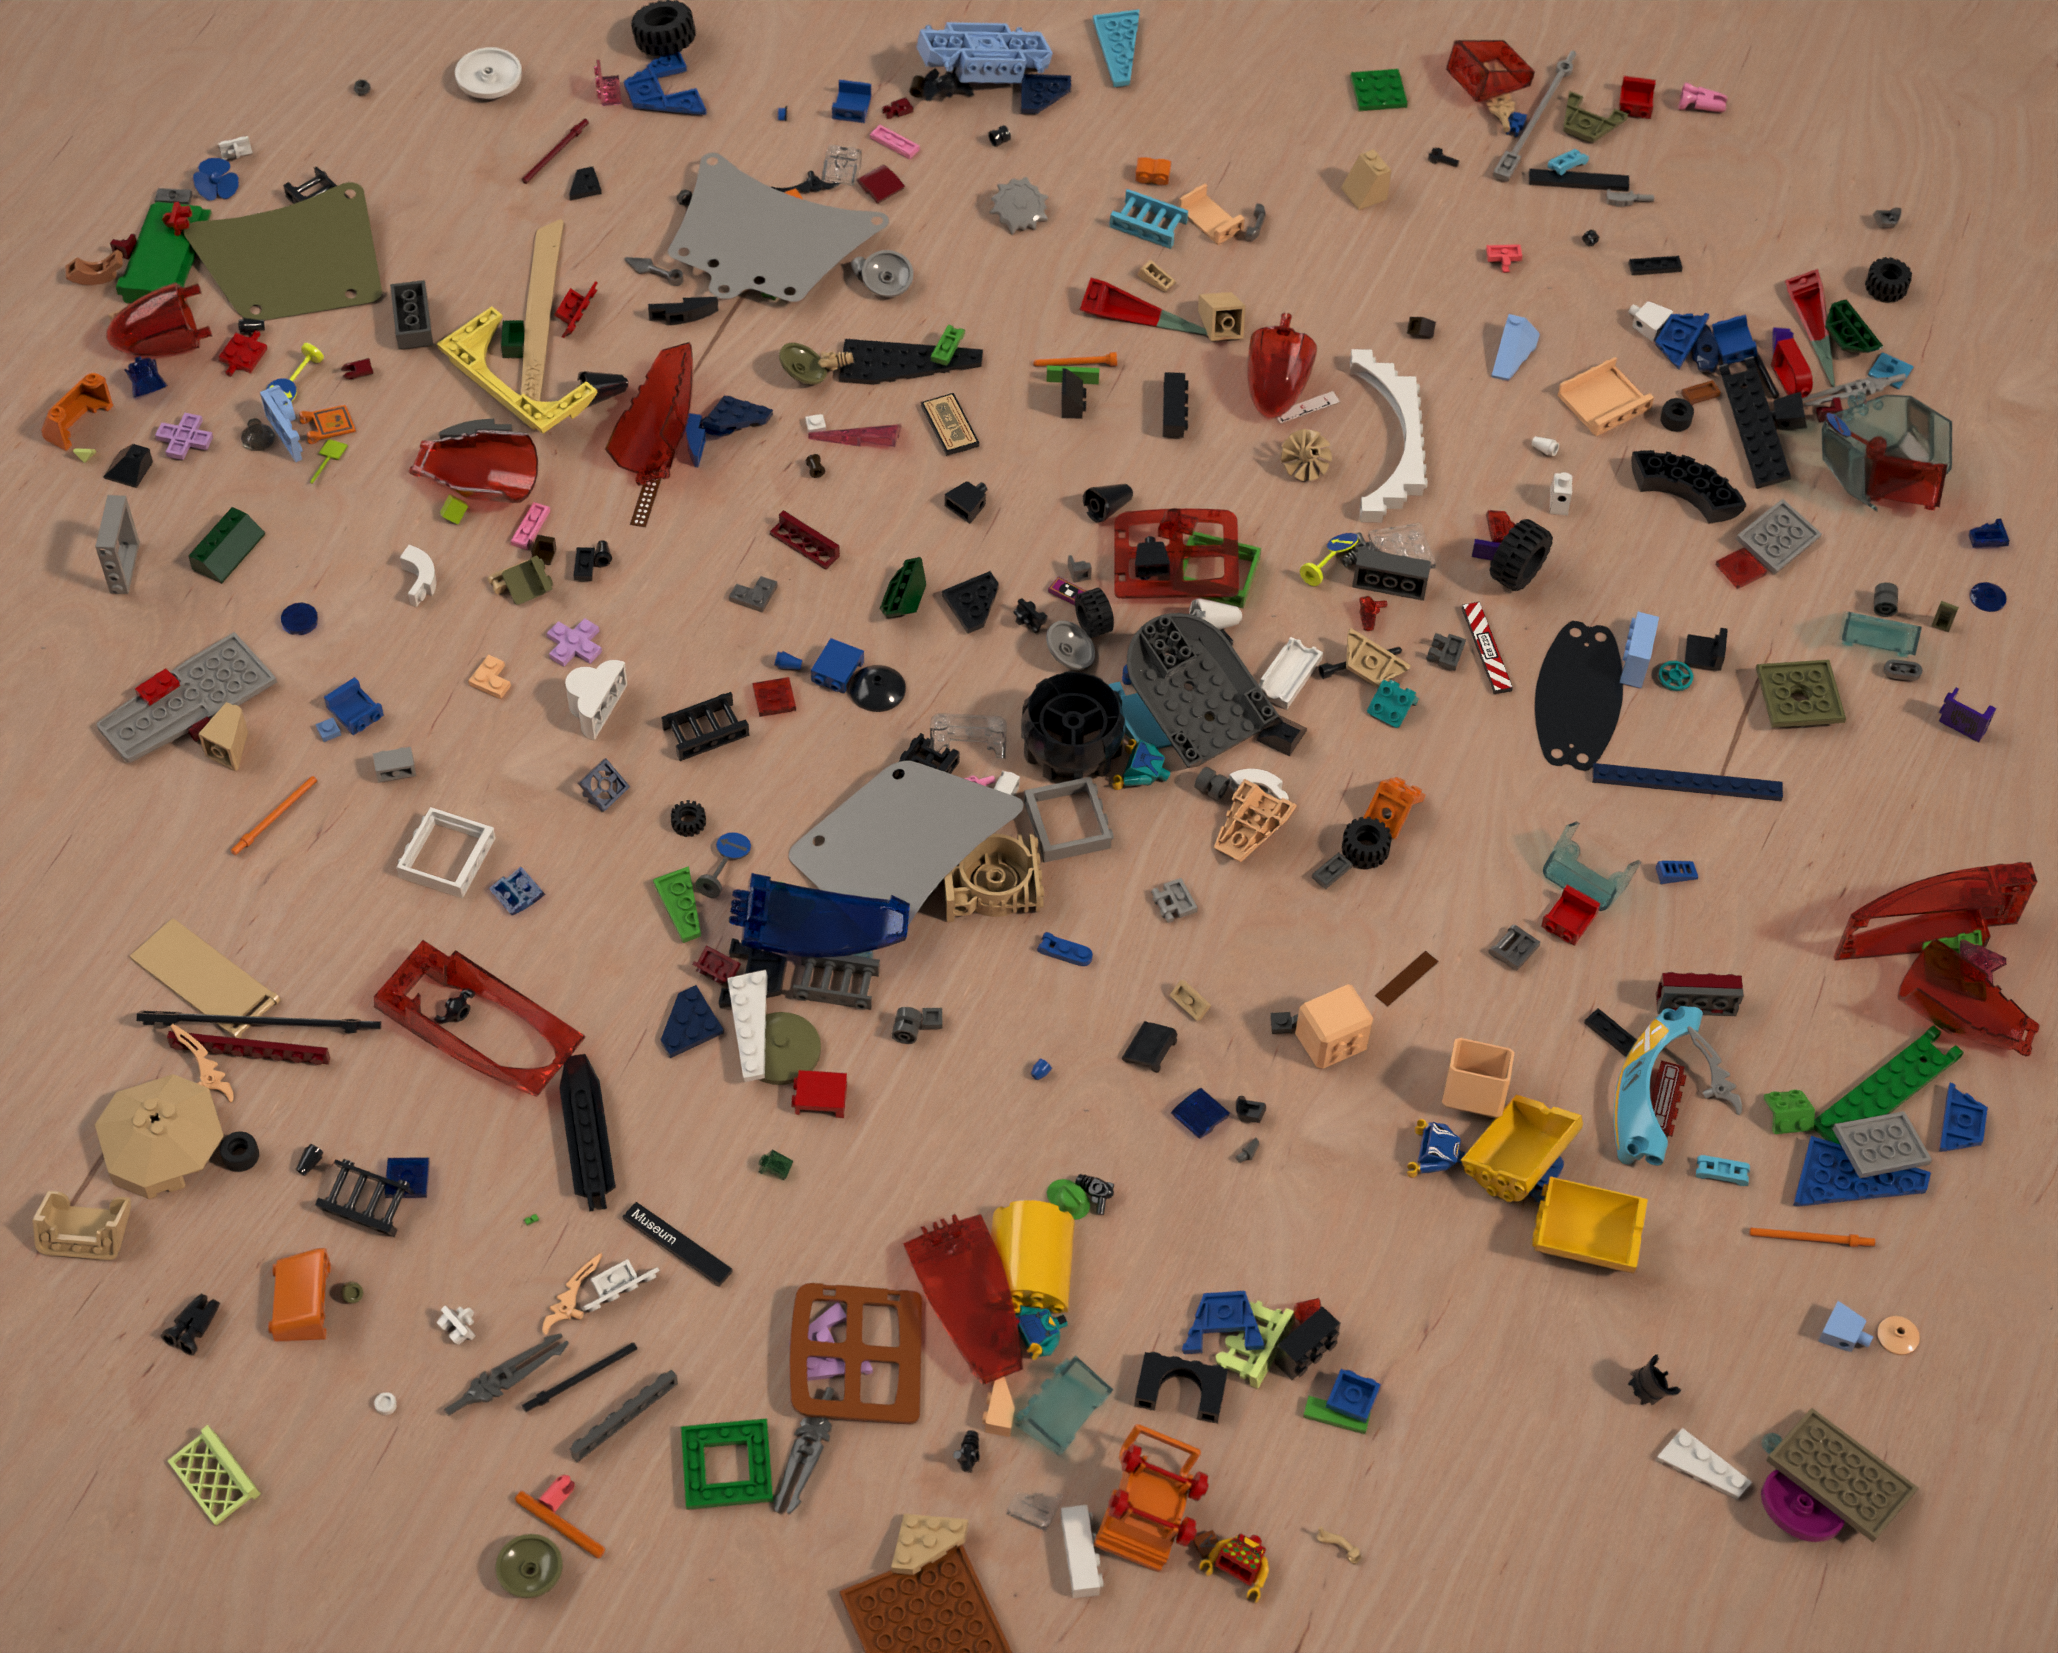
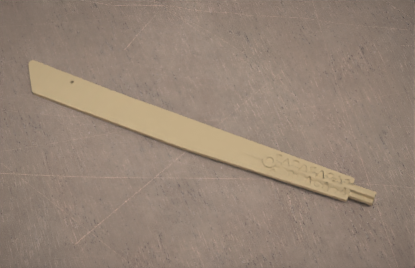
[521,219,564,427]

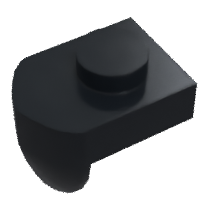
[1235,1095,1267,1123]

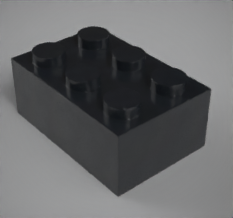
[1274,1306,1341,1380]

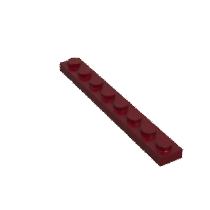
[167,1031,330,1065]

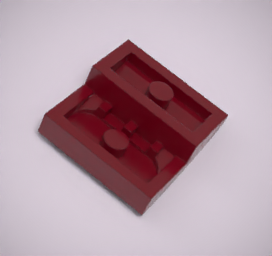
[857,164,905,204]

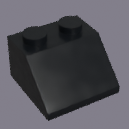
[1061,368,1086,419]

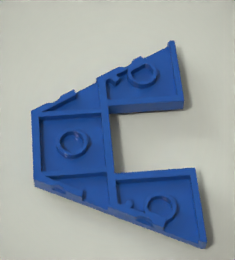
[624,52,707,115]

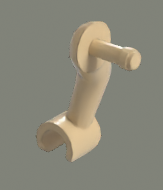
[1317,1526,1362,1564]

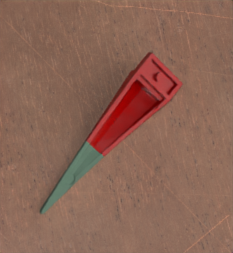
[1785,269,1835,387]
[1080,277,1208,336]

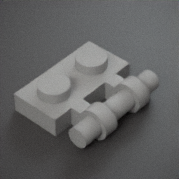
[1151,878,1198,923]

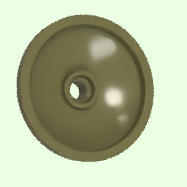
[779,343,827,384]
[496,1534,563,1598]

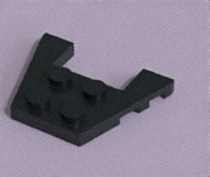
[718,938,787,1008]

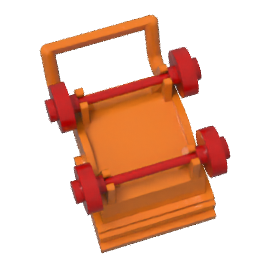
[1093,1424,1209,1572]

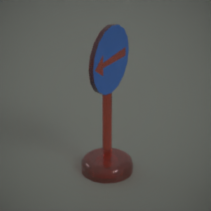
[1825,413,1887,460]

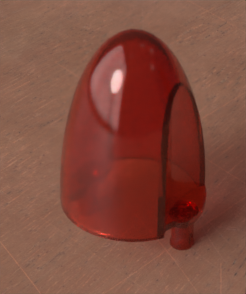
[106,282,212,356]
[1247,313,1318,418]

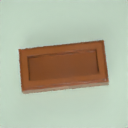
[1681,380,1721,405]

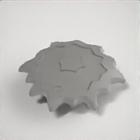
[990,177,1048,234]

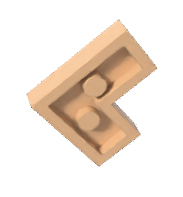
[468,655,511,699]

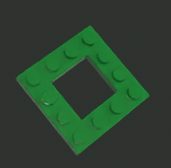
[681,1418,773,1510]

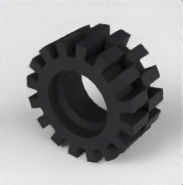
[671,800,706,837]

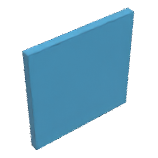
[1868,352,1914,389]

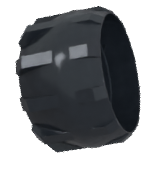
[1021,671,1125,780]

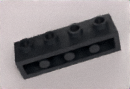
[1163,372,1189,438]

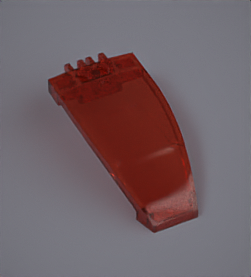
[903,1214,1023,1385]

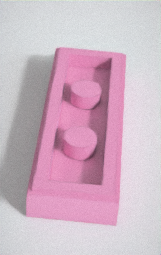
[870,125,920,159]
[510,502,550,550]

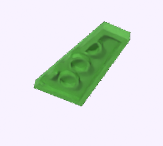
[653,866,701,943]

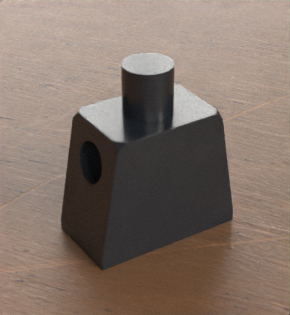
[1770,392,1807,430]
[945,481,988,524]
[1135,536,1170,577]

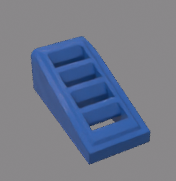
[1655,861,1698,884]

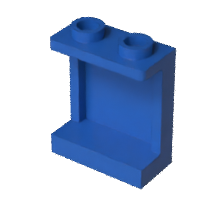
[811,638,864,694]
[324,677,384,735]

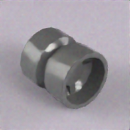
[1874,582,1898,617]
[1194,767,1230,801]
[891,1007,922,1044]

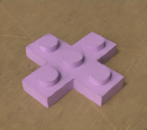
[155,413,213,460]
[547,618,602,667]

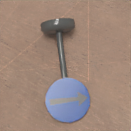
[695,832,751,898]

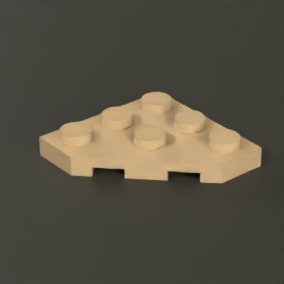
[891,1514,969,1575]

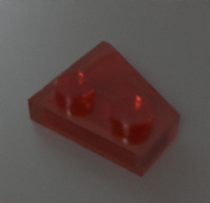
[1486,510,1515,543]

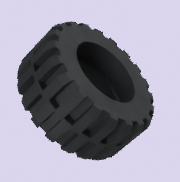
[631,0,696,57]
[1489,519,1553,591]

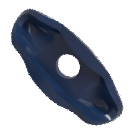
[1692,324,1719,373]

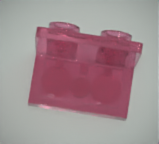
[594,59,622,106]

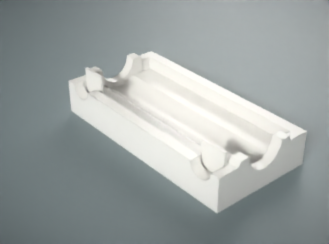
[1258,637,1323,710]

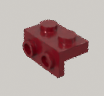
[692,945,741,985]

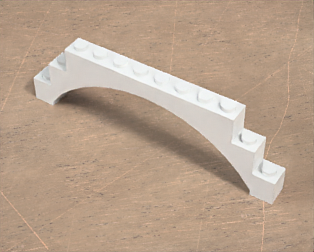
[1350,349,1427,523]

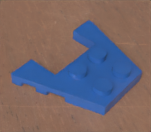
[1182,1291,1265,1354]

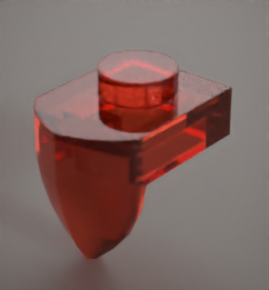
[1293,1298,1322,1324]

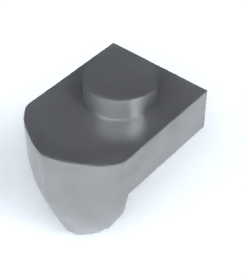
[1873,207,1902,228]

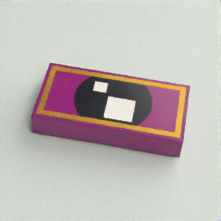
[1048,577,1086,606]

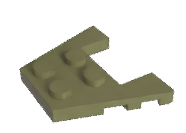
[1563,91,1628,143]

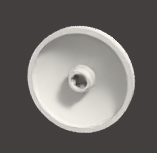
[455,48,522,99]

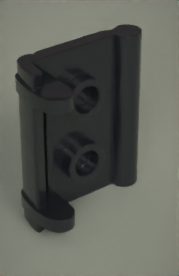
[1122,1021,1178,1073]

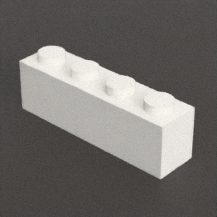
[1061,1505,1103,1599]

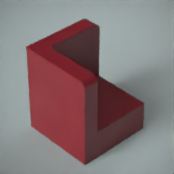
[110,233,137,260]
[1816,397,1843,423]

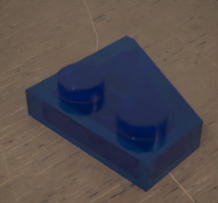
[1968,518,2010,547]

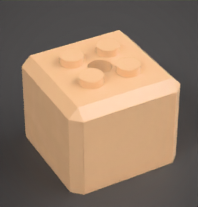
[1295,984,1373,1069]
[1442,1038,1515,1118]

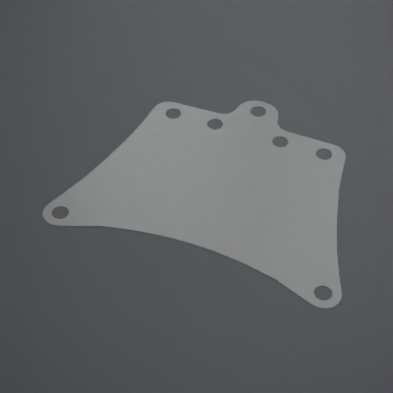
[668,153,889,302]

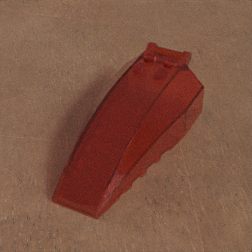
[605,342,693,486]

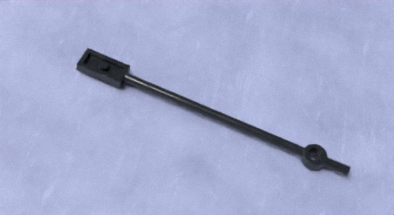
[136,1010,382,1033]

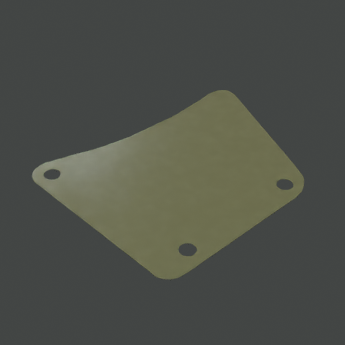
[184,182,382,320]

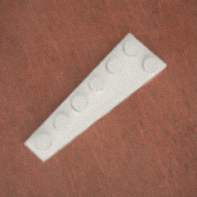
[727,970,767,1082]

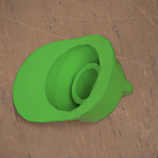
[1047,1179,1090,1220]

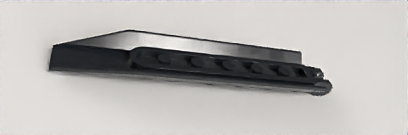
[559,1054,616,1212]

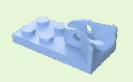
[260,385,303,462]

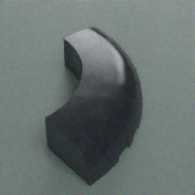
[1631,450,1747,524]

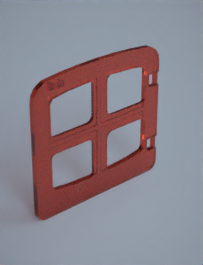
[1114,508,1239,599]

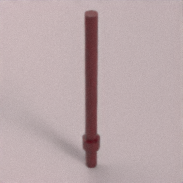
[522,118,589,184]

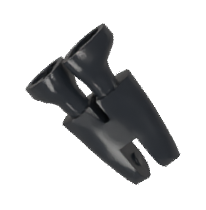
[161,1293,220,1356]

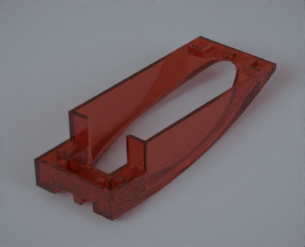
[1834,862,2038,961]
[373,940,585,1097]

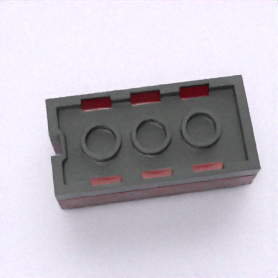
[1656,972,1744,1016]

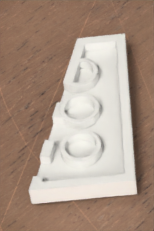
[1656,1428,1752,1500]

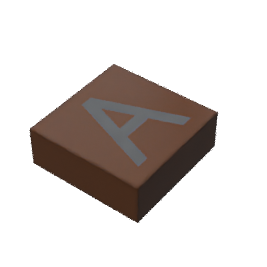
[1193,1530,1219,1560]

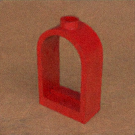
[1770,338,1813,398]

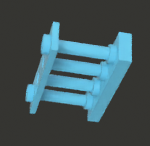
[1109,189,1188,249]

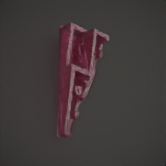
[808,423,902,447]

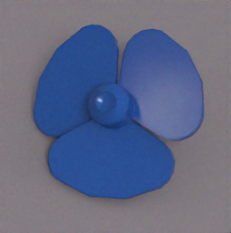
[193,158,239,201]

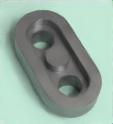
[1884,659,1922,681]

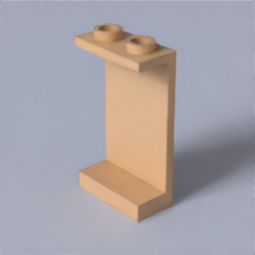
[1179,184,1245,245]

